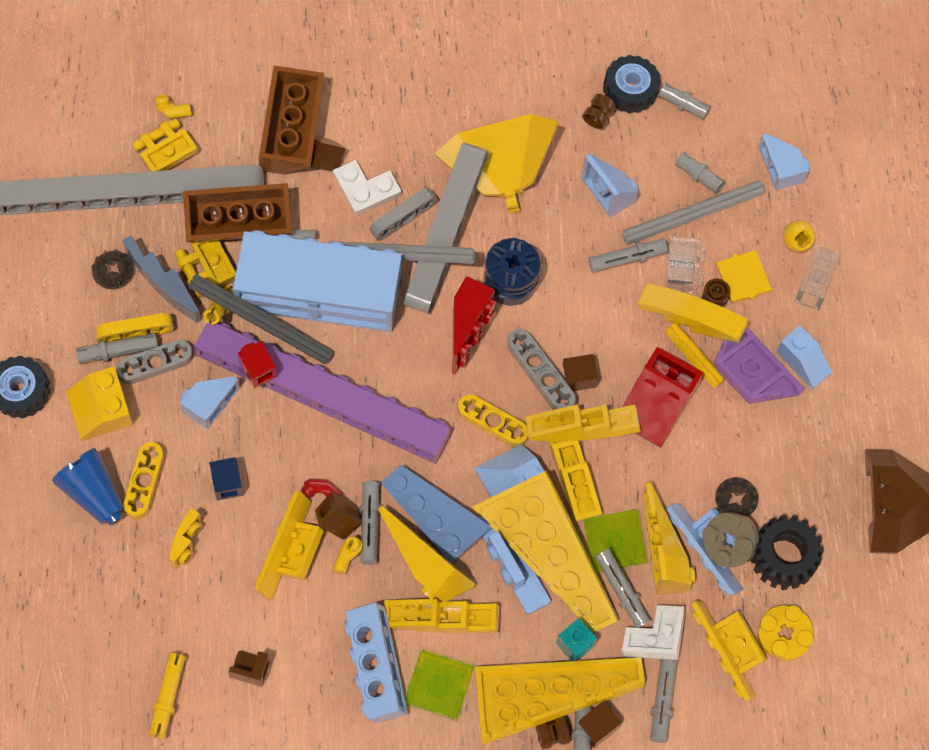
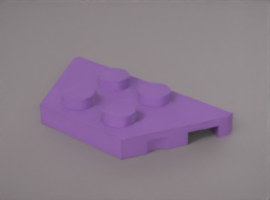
[713,327,805,404]

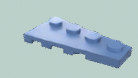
[381,465,492,564]

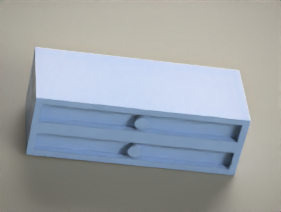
[233,230,402,332]

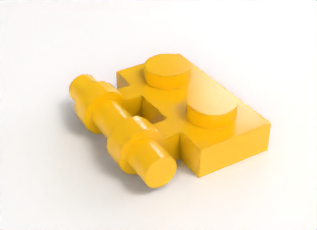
[131,118,198,171]
[175,240,236,297]

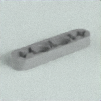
[508,329,575,410]

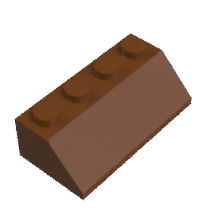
[259,65,324,174]
[183,183,292,242]

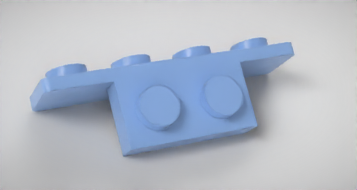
[666,503,744,596]
[480,517,551,615]

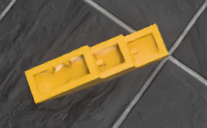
[637,283,749,343]
[526,404,641,442]
[547,441,602,522]
[384,599,500,633]

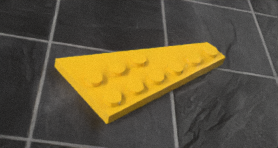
[472,471,619,633]
[475,657,645,746]

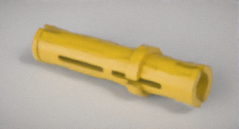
[148,653,186,739]

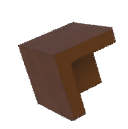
[311,136,346,171]
[562,354,599,391]
[315,492,361,539]
[228,651,270,687]
[579,701,622,748]

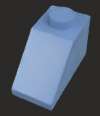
[758,134,810,190]
[776,325,832,390]
[180,376,240,429]

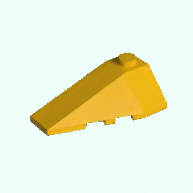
[643,482,695,595]
[378,506,476,602]

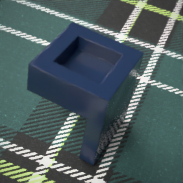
[209,457,244,501]

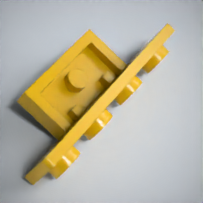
[255,490,324,600]
[692,601,767,701]

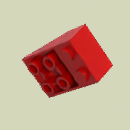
[452,276,496,374]
[622,347,703,448]

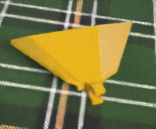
[434,114,559,214]

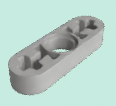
[369,188,437,241]
[117,340,193,384]

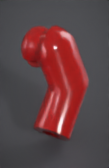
[301,478,343,498]

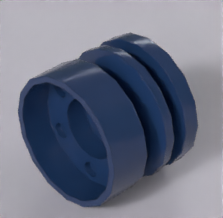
[484,238,541,306]

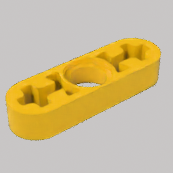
[95,313,174,343]
[458,394,528,447]
[123,442,164,520]

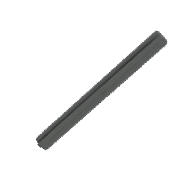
[189,274,332,364]

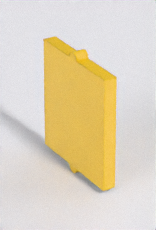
[716,250,772,304]

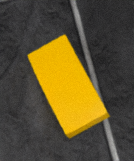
[170,508,202,570]

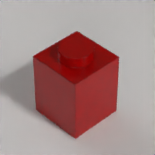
[237,341,278,389]

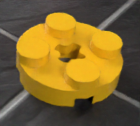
[757,605,814,662]

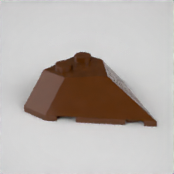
[865,449,929,554]

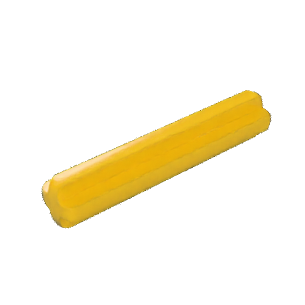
[665,323,725,388]

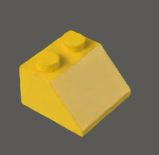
[66,366,133,441]

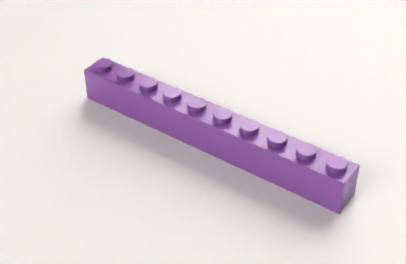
[194,321,450,464]

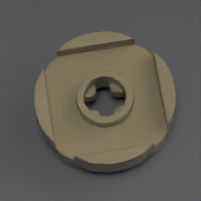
[702,512,759,567]

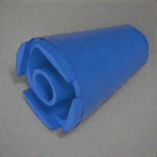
[52,448,124,525]

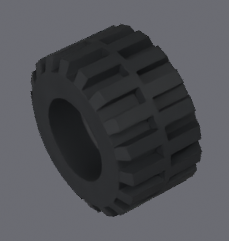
[751,515,824,590]

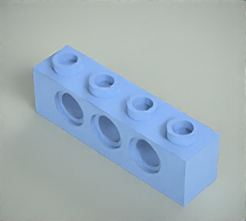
[344,603,408,723]

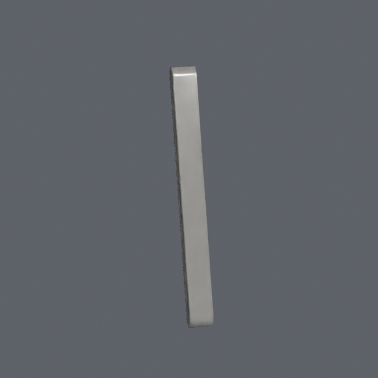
[0,165,264,215]

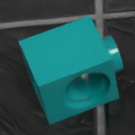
[556,618,597,661]

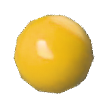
[782,220,816,253]

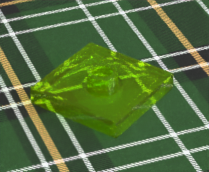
[583,509,648,573]
[405,650,474,721]

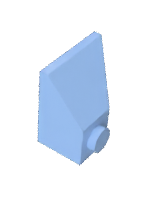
[581,154,638,218]
[475,445,544,497]

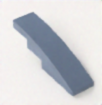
[122,235,201,323]

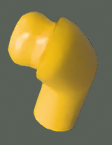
[155,94,192,119]
[333,536,363,575]

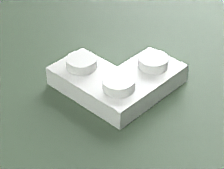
[333,160,402,216]
[622,605,686,660]

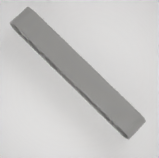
[404,142,488,314]

